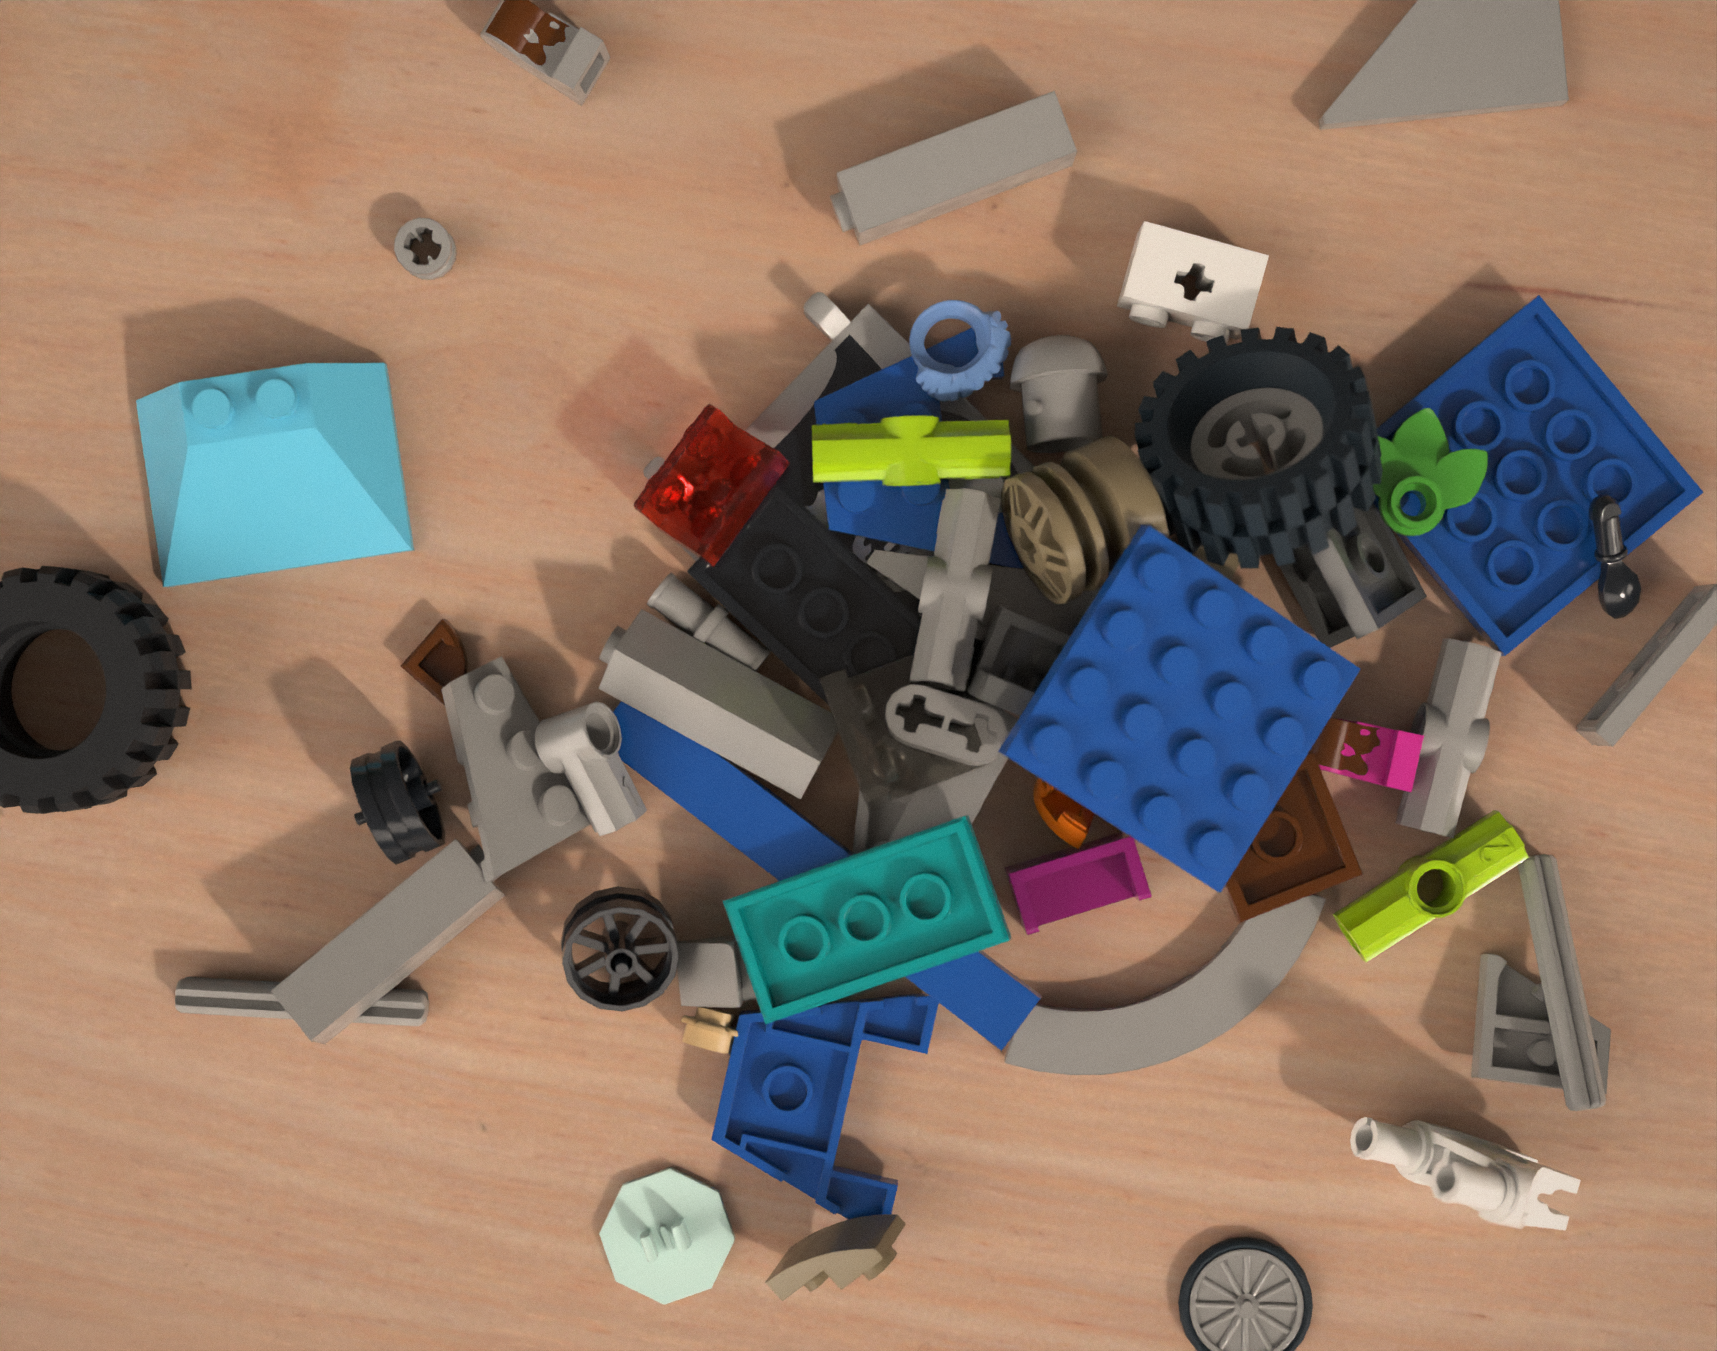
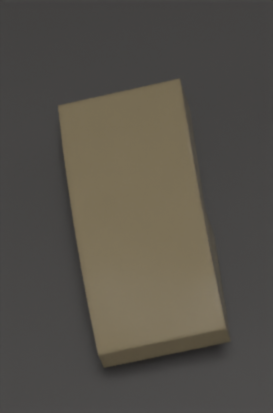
[765,1214,906,1301]

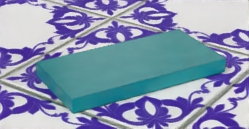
[723,815,1012,1024]

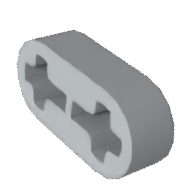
[885,684,1007,766]

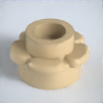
[681,1007,738,1054]

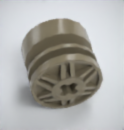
[1001,435,1168,604]

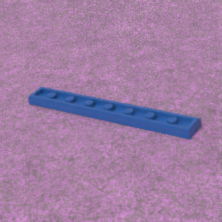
[613,701,1042,1051]

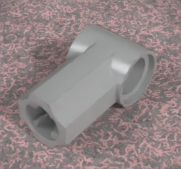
[535,702,647,836]

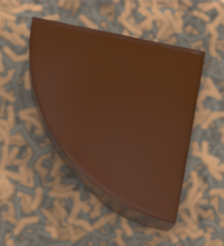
[401,619,467,705]

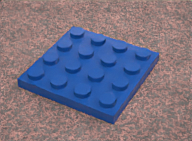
[1373,295,1703,656]
[998,525,1360,893]

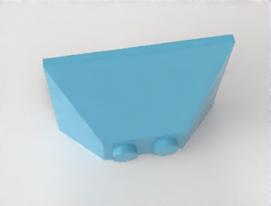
[136,363,414,587]

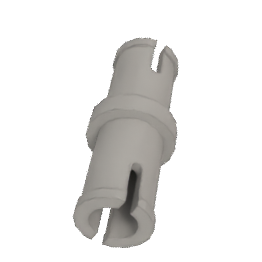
[647,572,771,671]

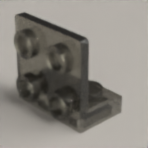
[819,654,986,810]

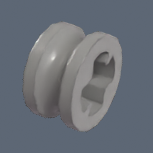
[394,218,457,280]

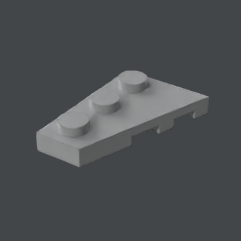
[441,656,591,884]

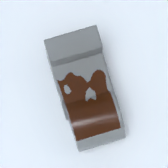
[480,0,611,106]

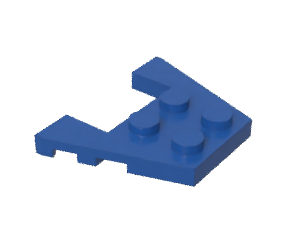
[814,328,1023,569]
[711,993,939,1220]

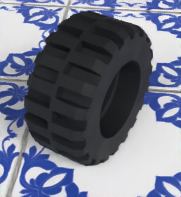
[0,566,192,814]

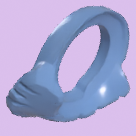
[909,300,1011,402]

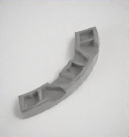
[1004,894,1326,1075]

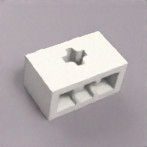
[1117,221,1269,345]

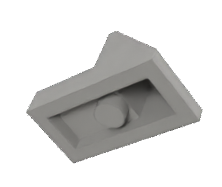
[677,935,756,1008]

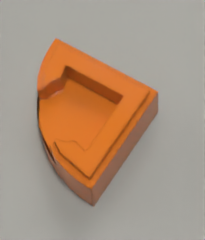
[1033,777,1095,849]

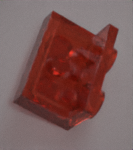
[634,404,790,567]

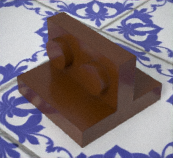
[1224,752,1363,923]

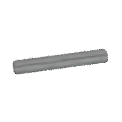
[1518,854,1606,1111]
[175,977,429,1026]

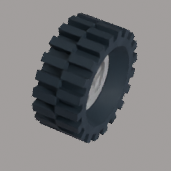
[1135,327,1383,569]

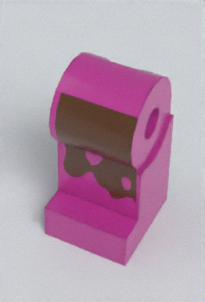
[1308,717,1424,792]

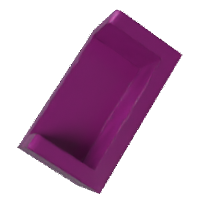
[1005,831,1152,935]

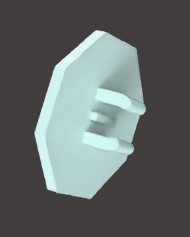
[599,1167,735,1305]

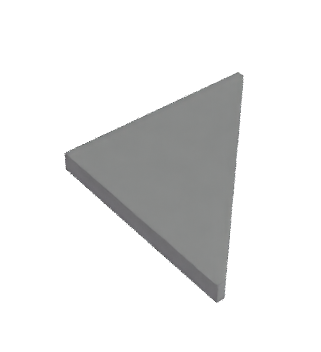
[1319,0,1569,130]

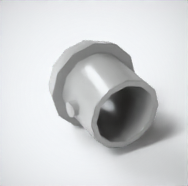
[1010,335,1108,453]

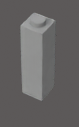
[830,91,1077,245]
[598,609,844,799]
[271,839,505,1044]

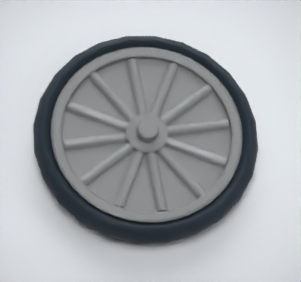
[1178,1237,1313,1351]

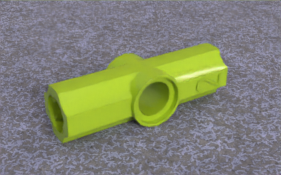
[812,416,1011,486]
[1333,810,1529,962]

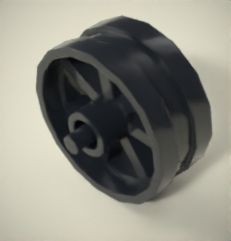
[350,740,445,865]
[561,886,679,1012]

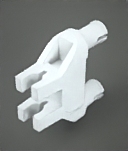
[1350,1117,1581,1230]

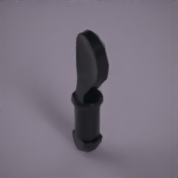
[1588,494,1641,619]

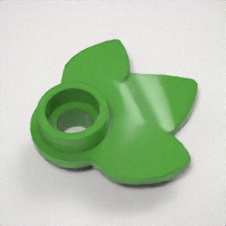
[1373,408,1488,536]

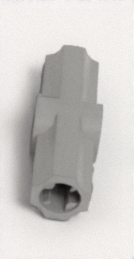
[909,488,1001,692]
[1396,638,1501,838]

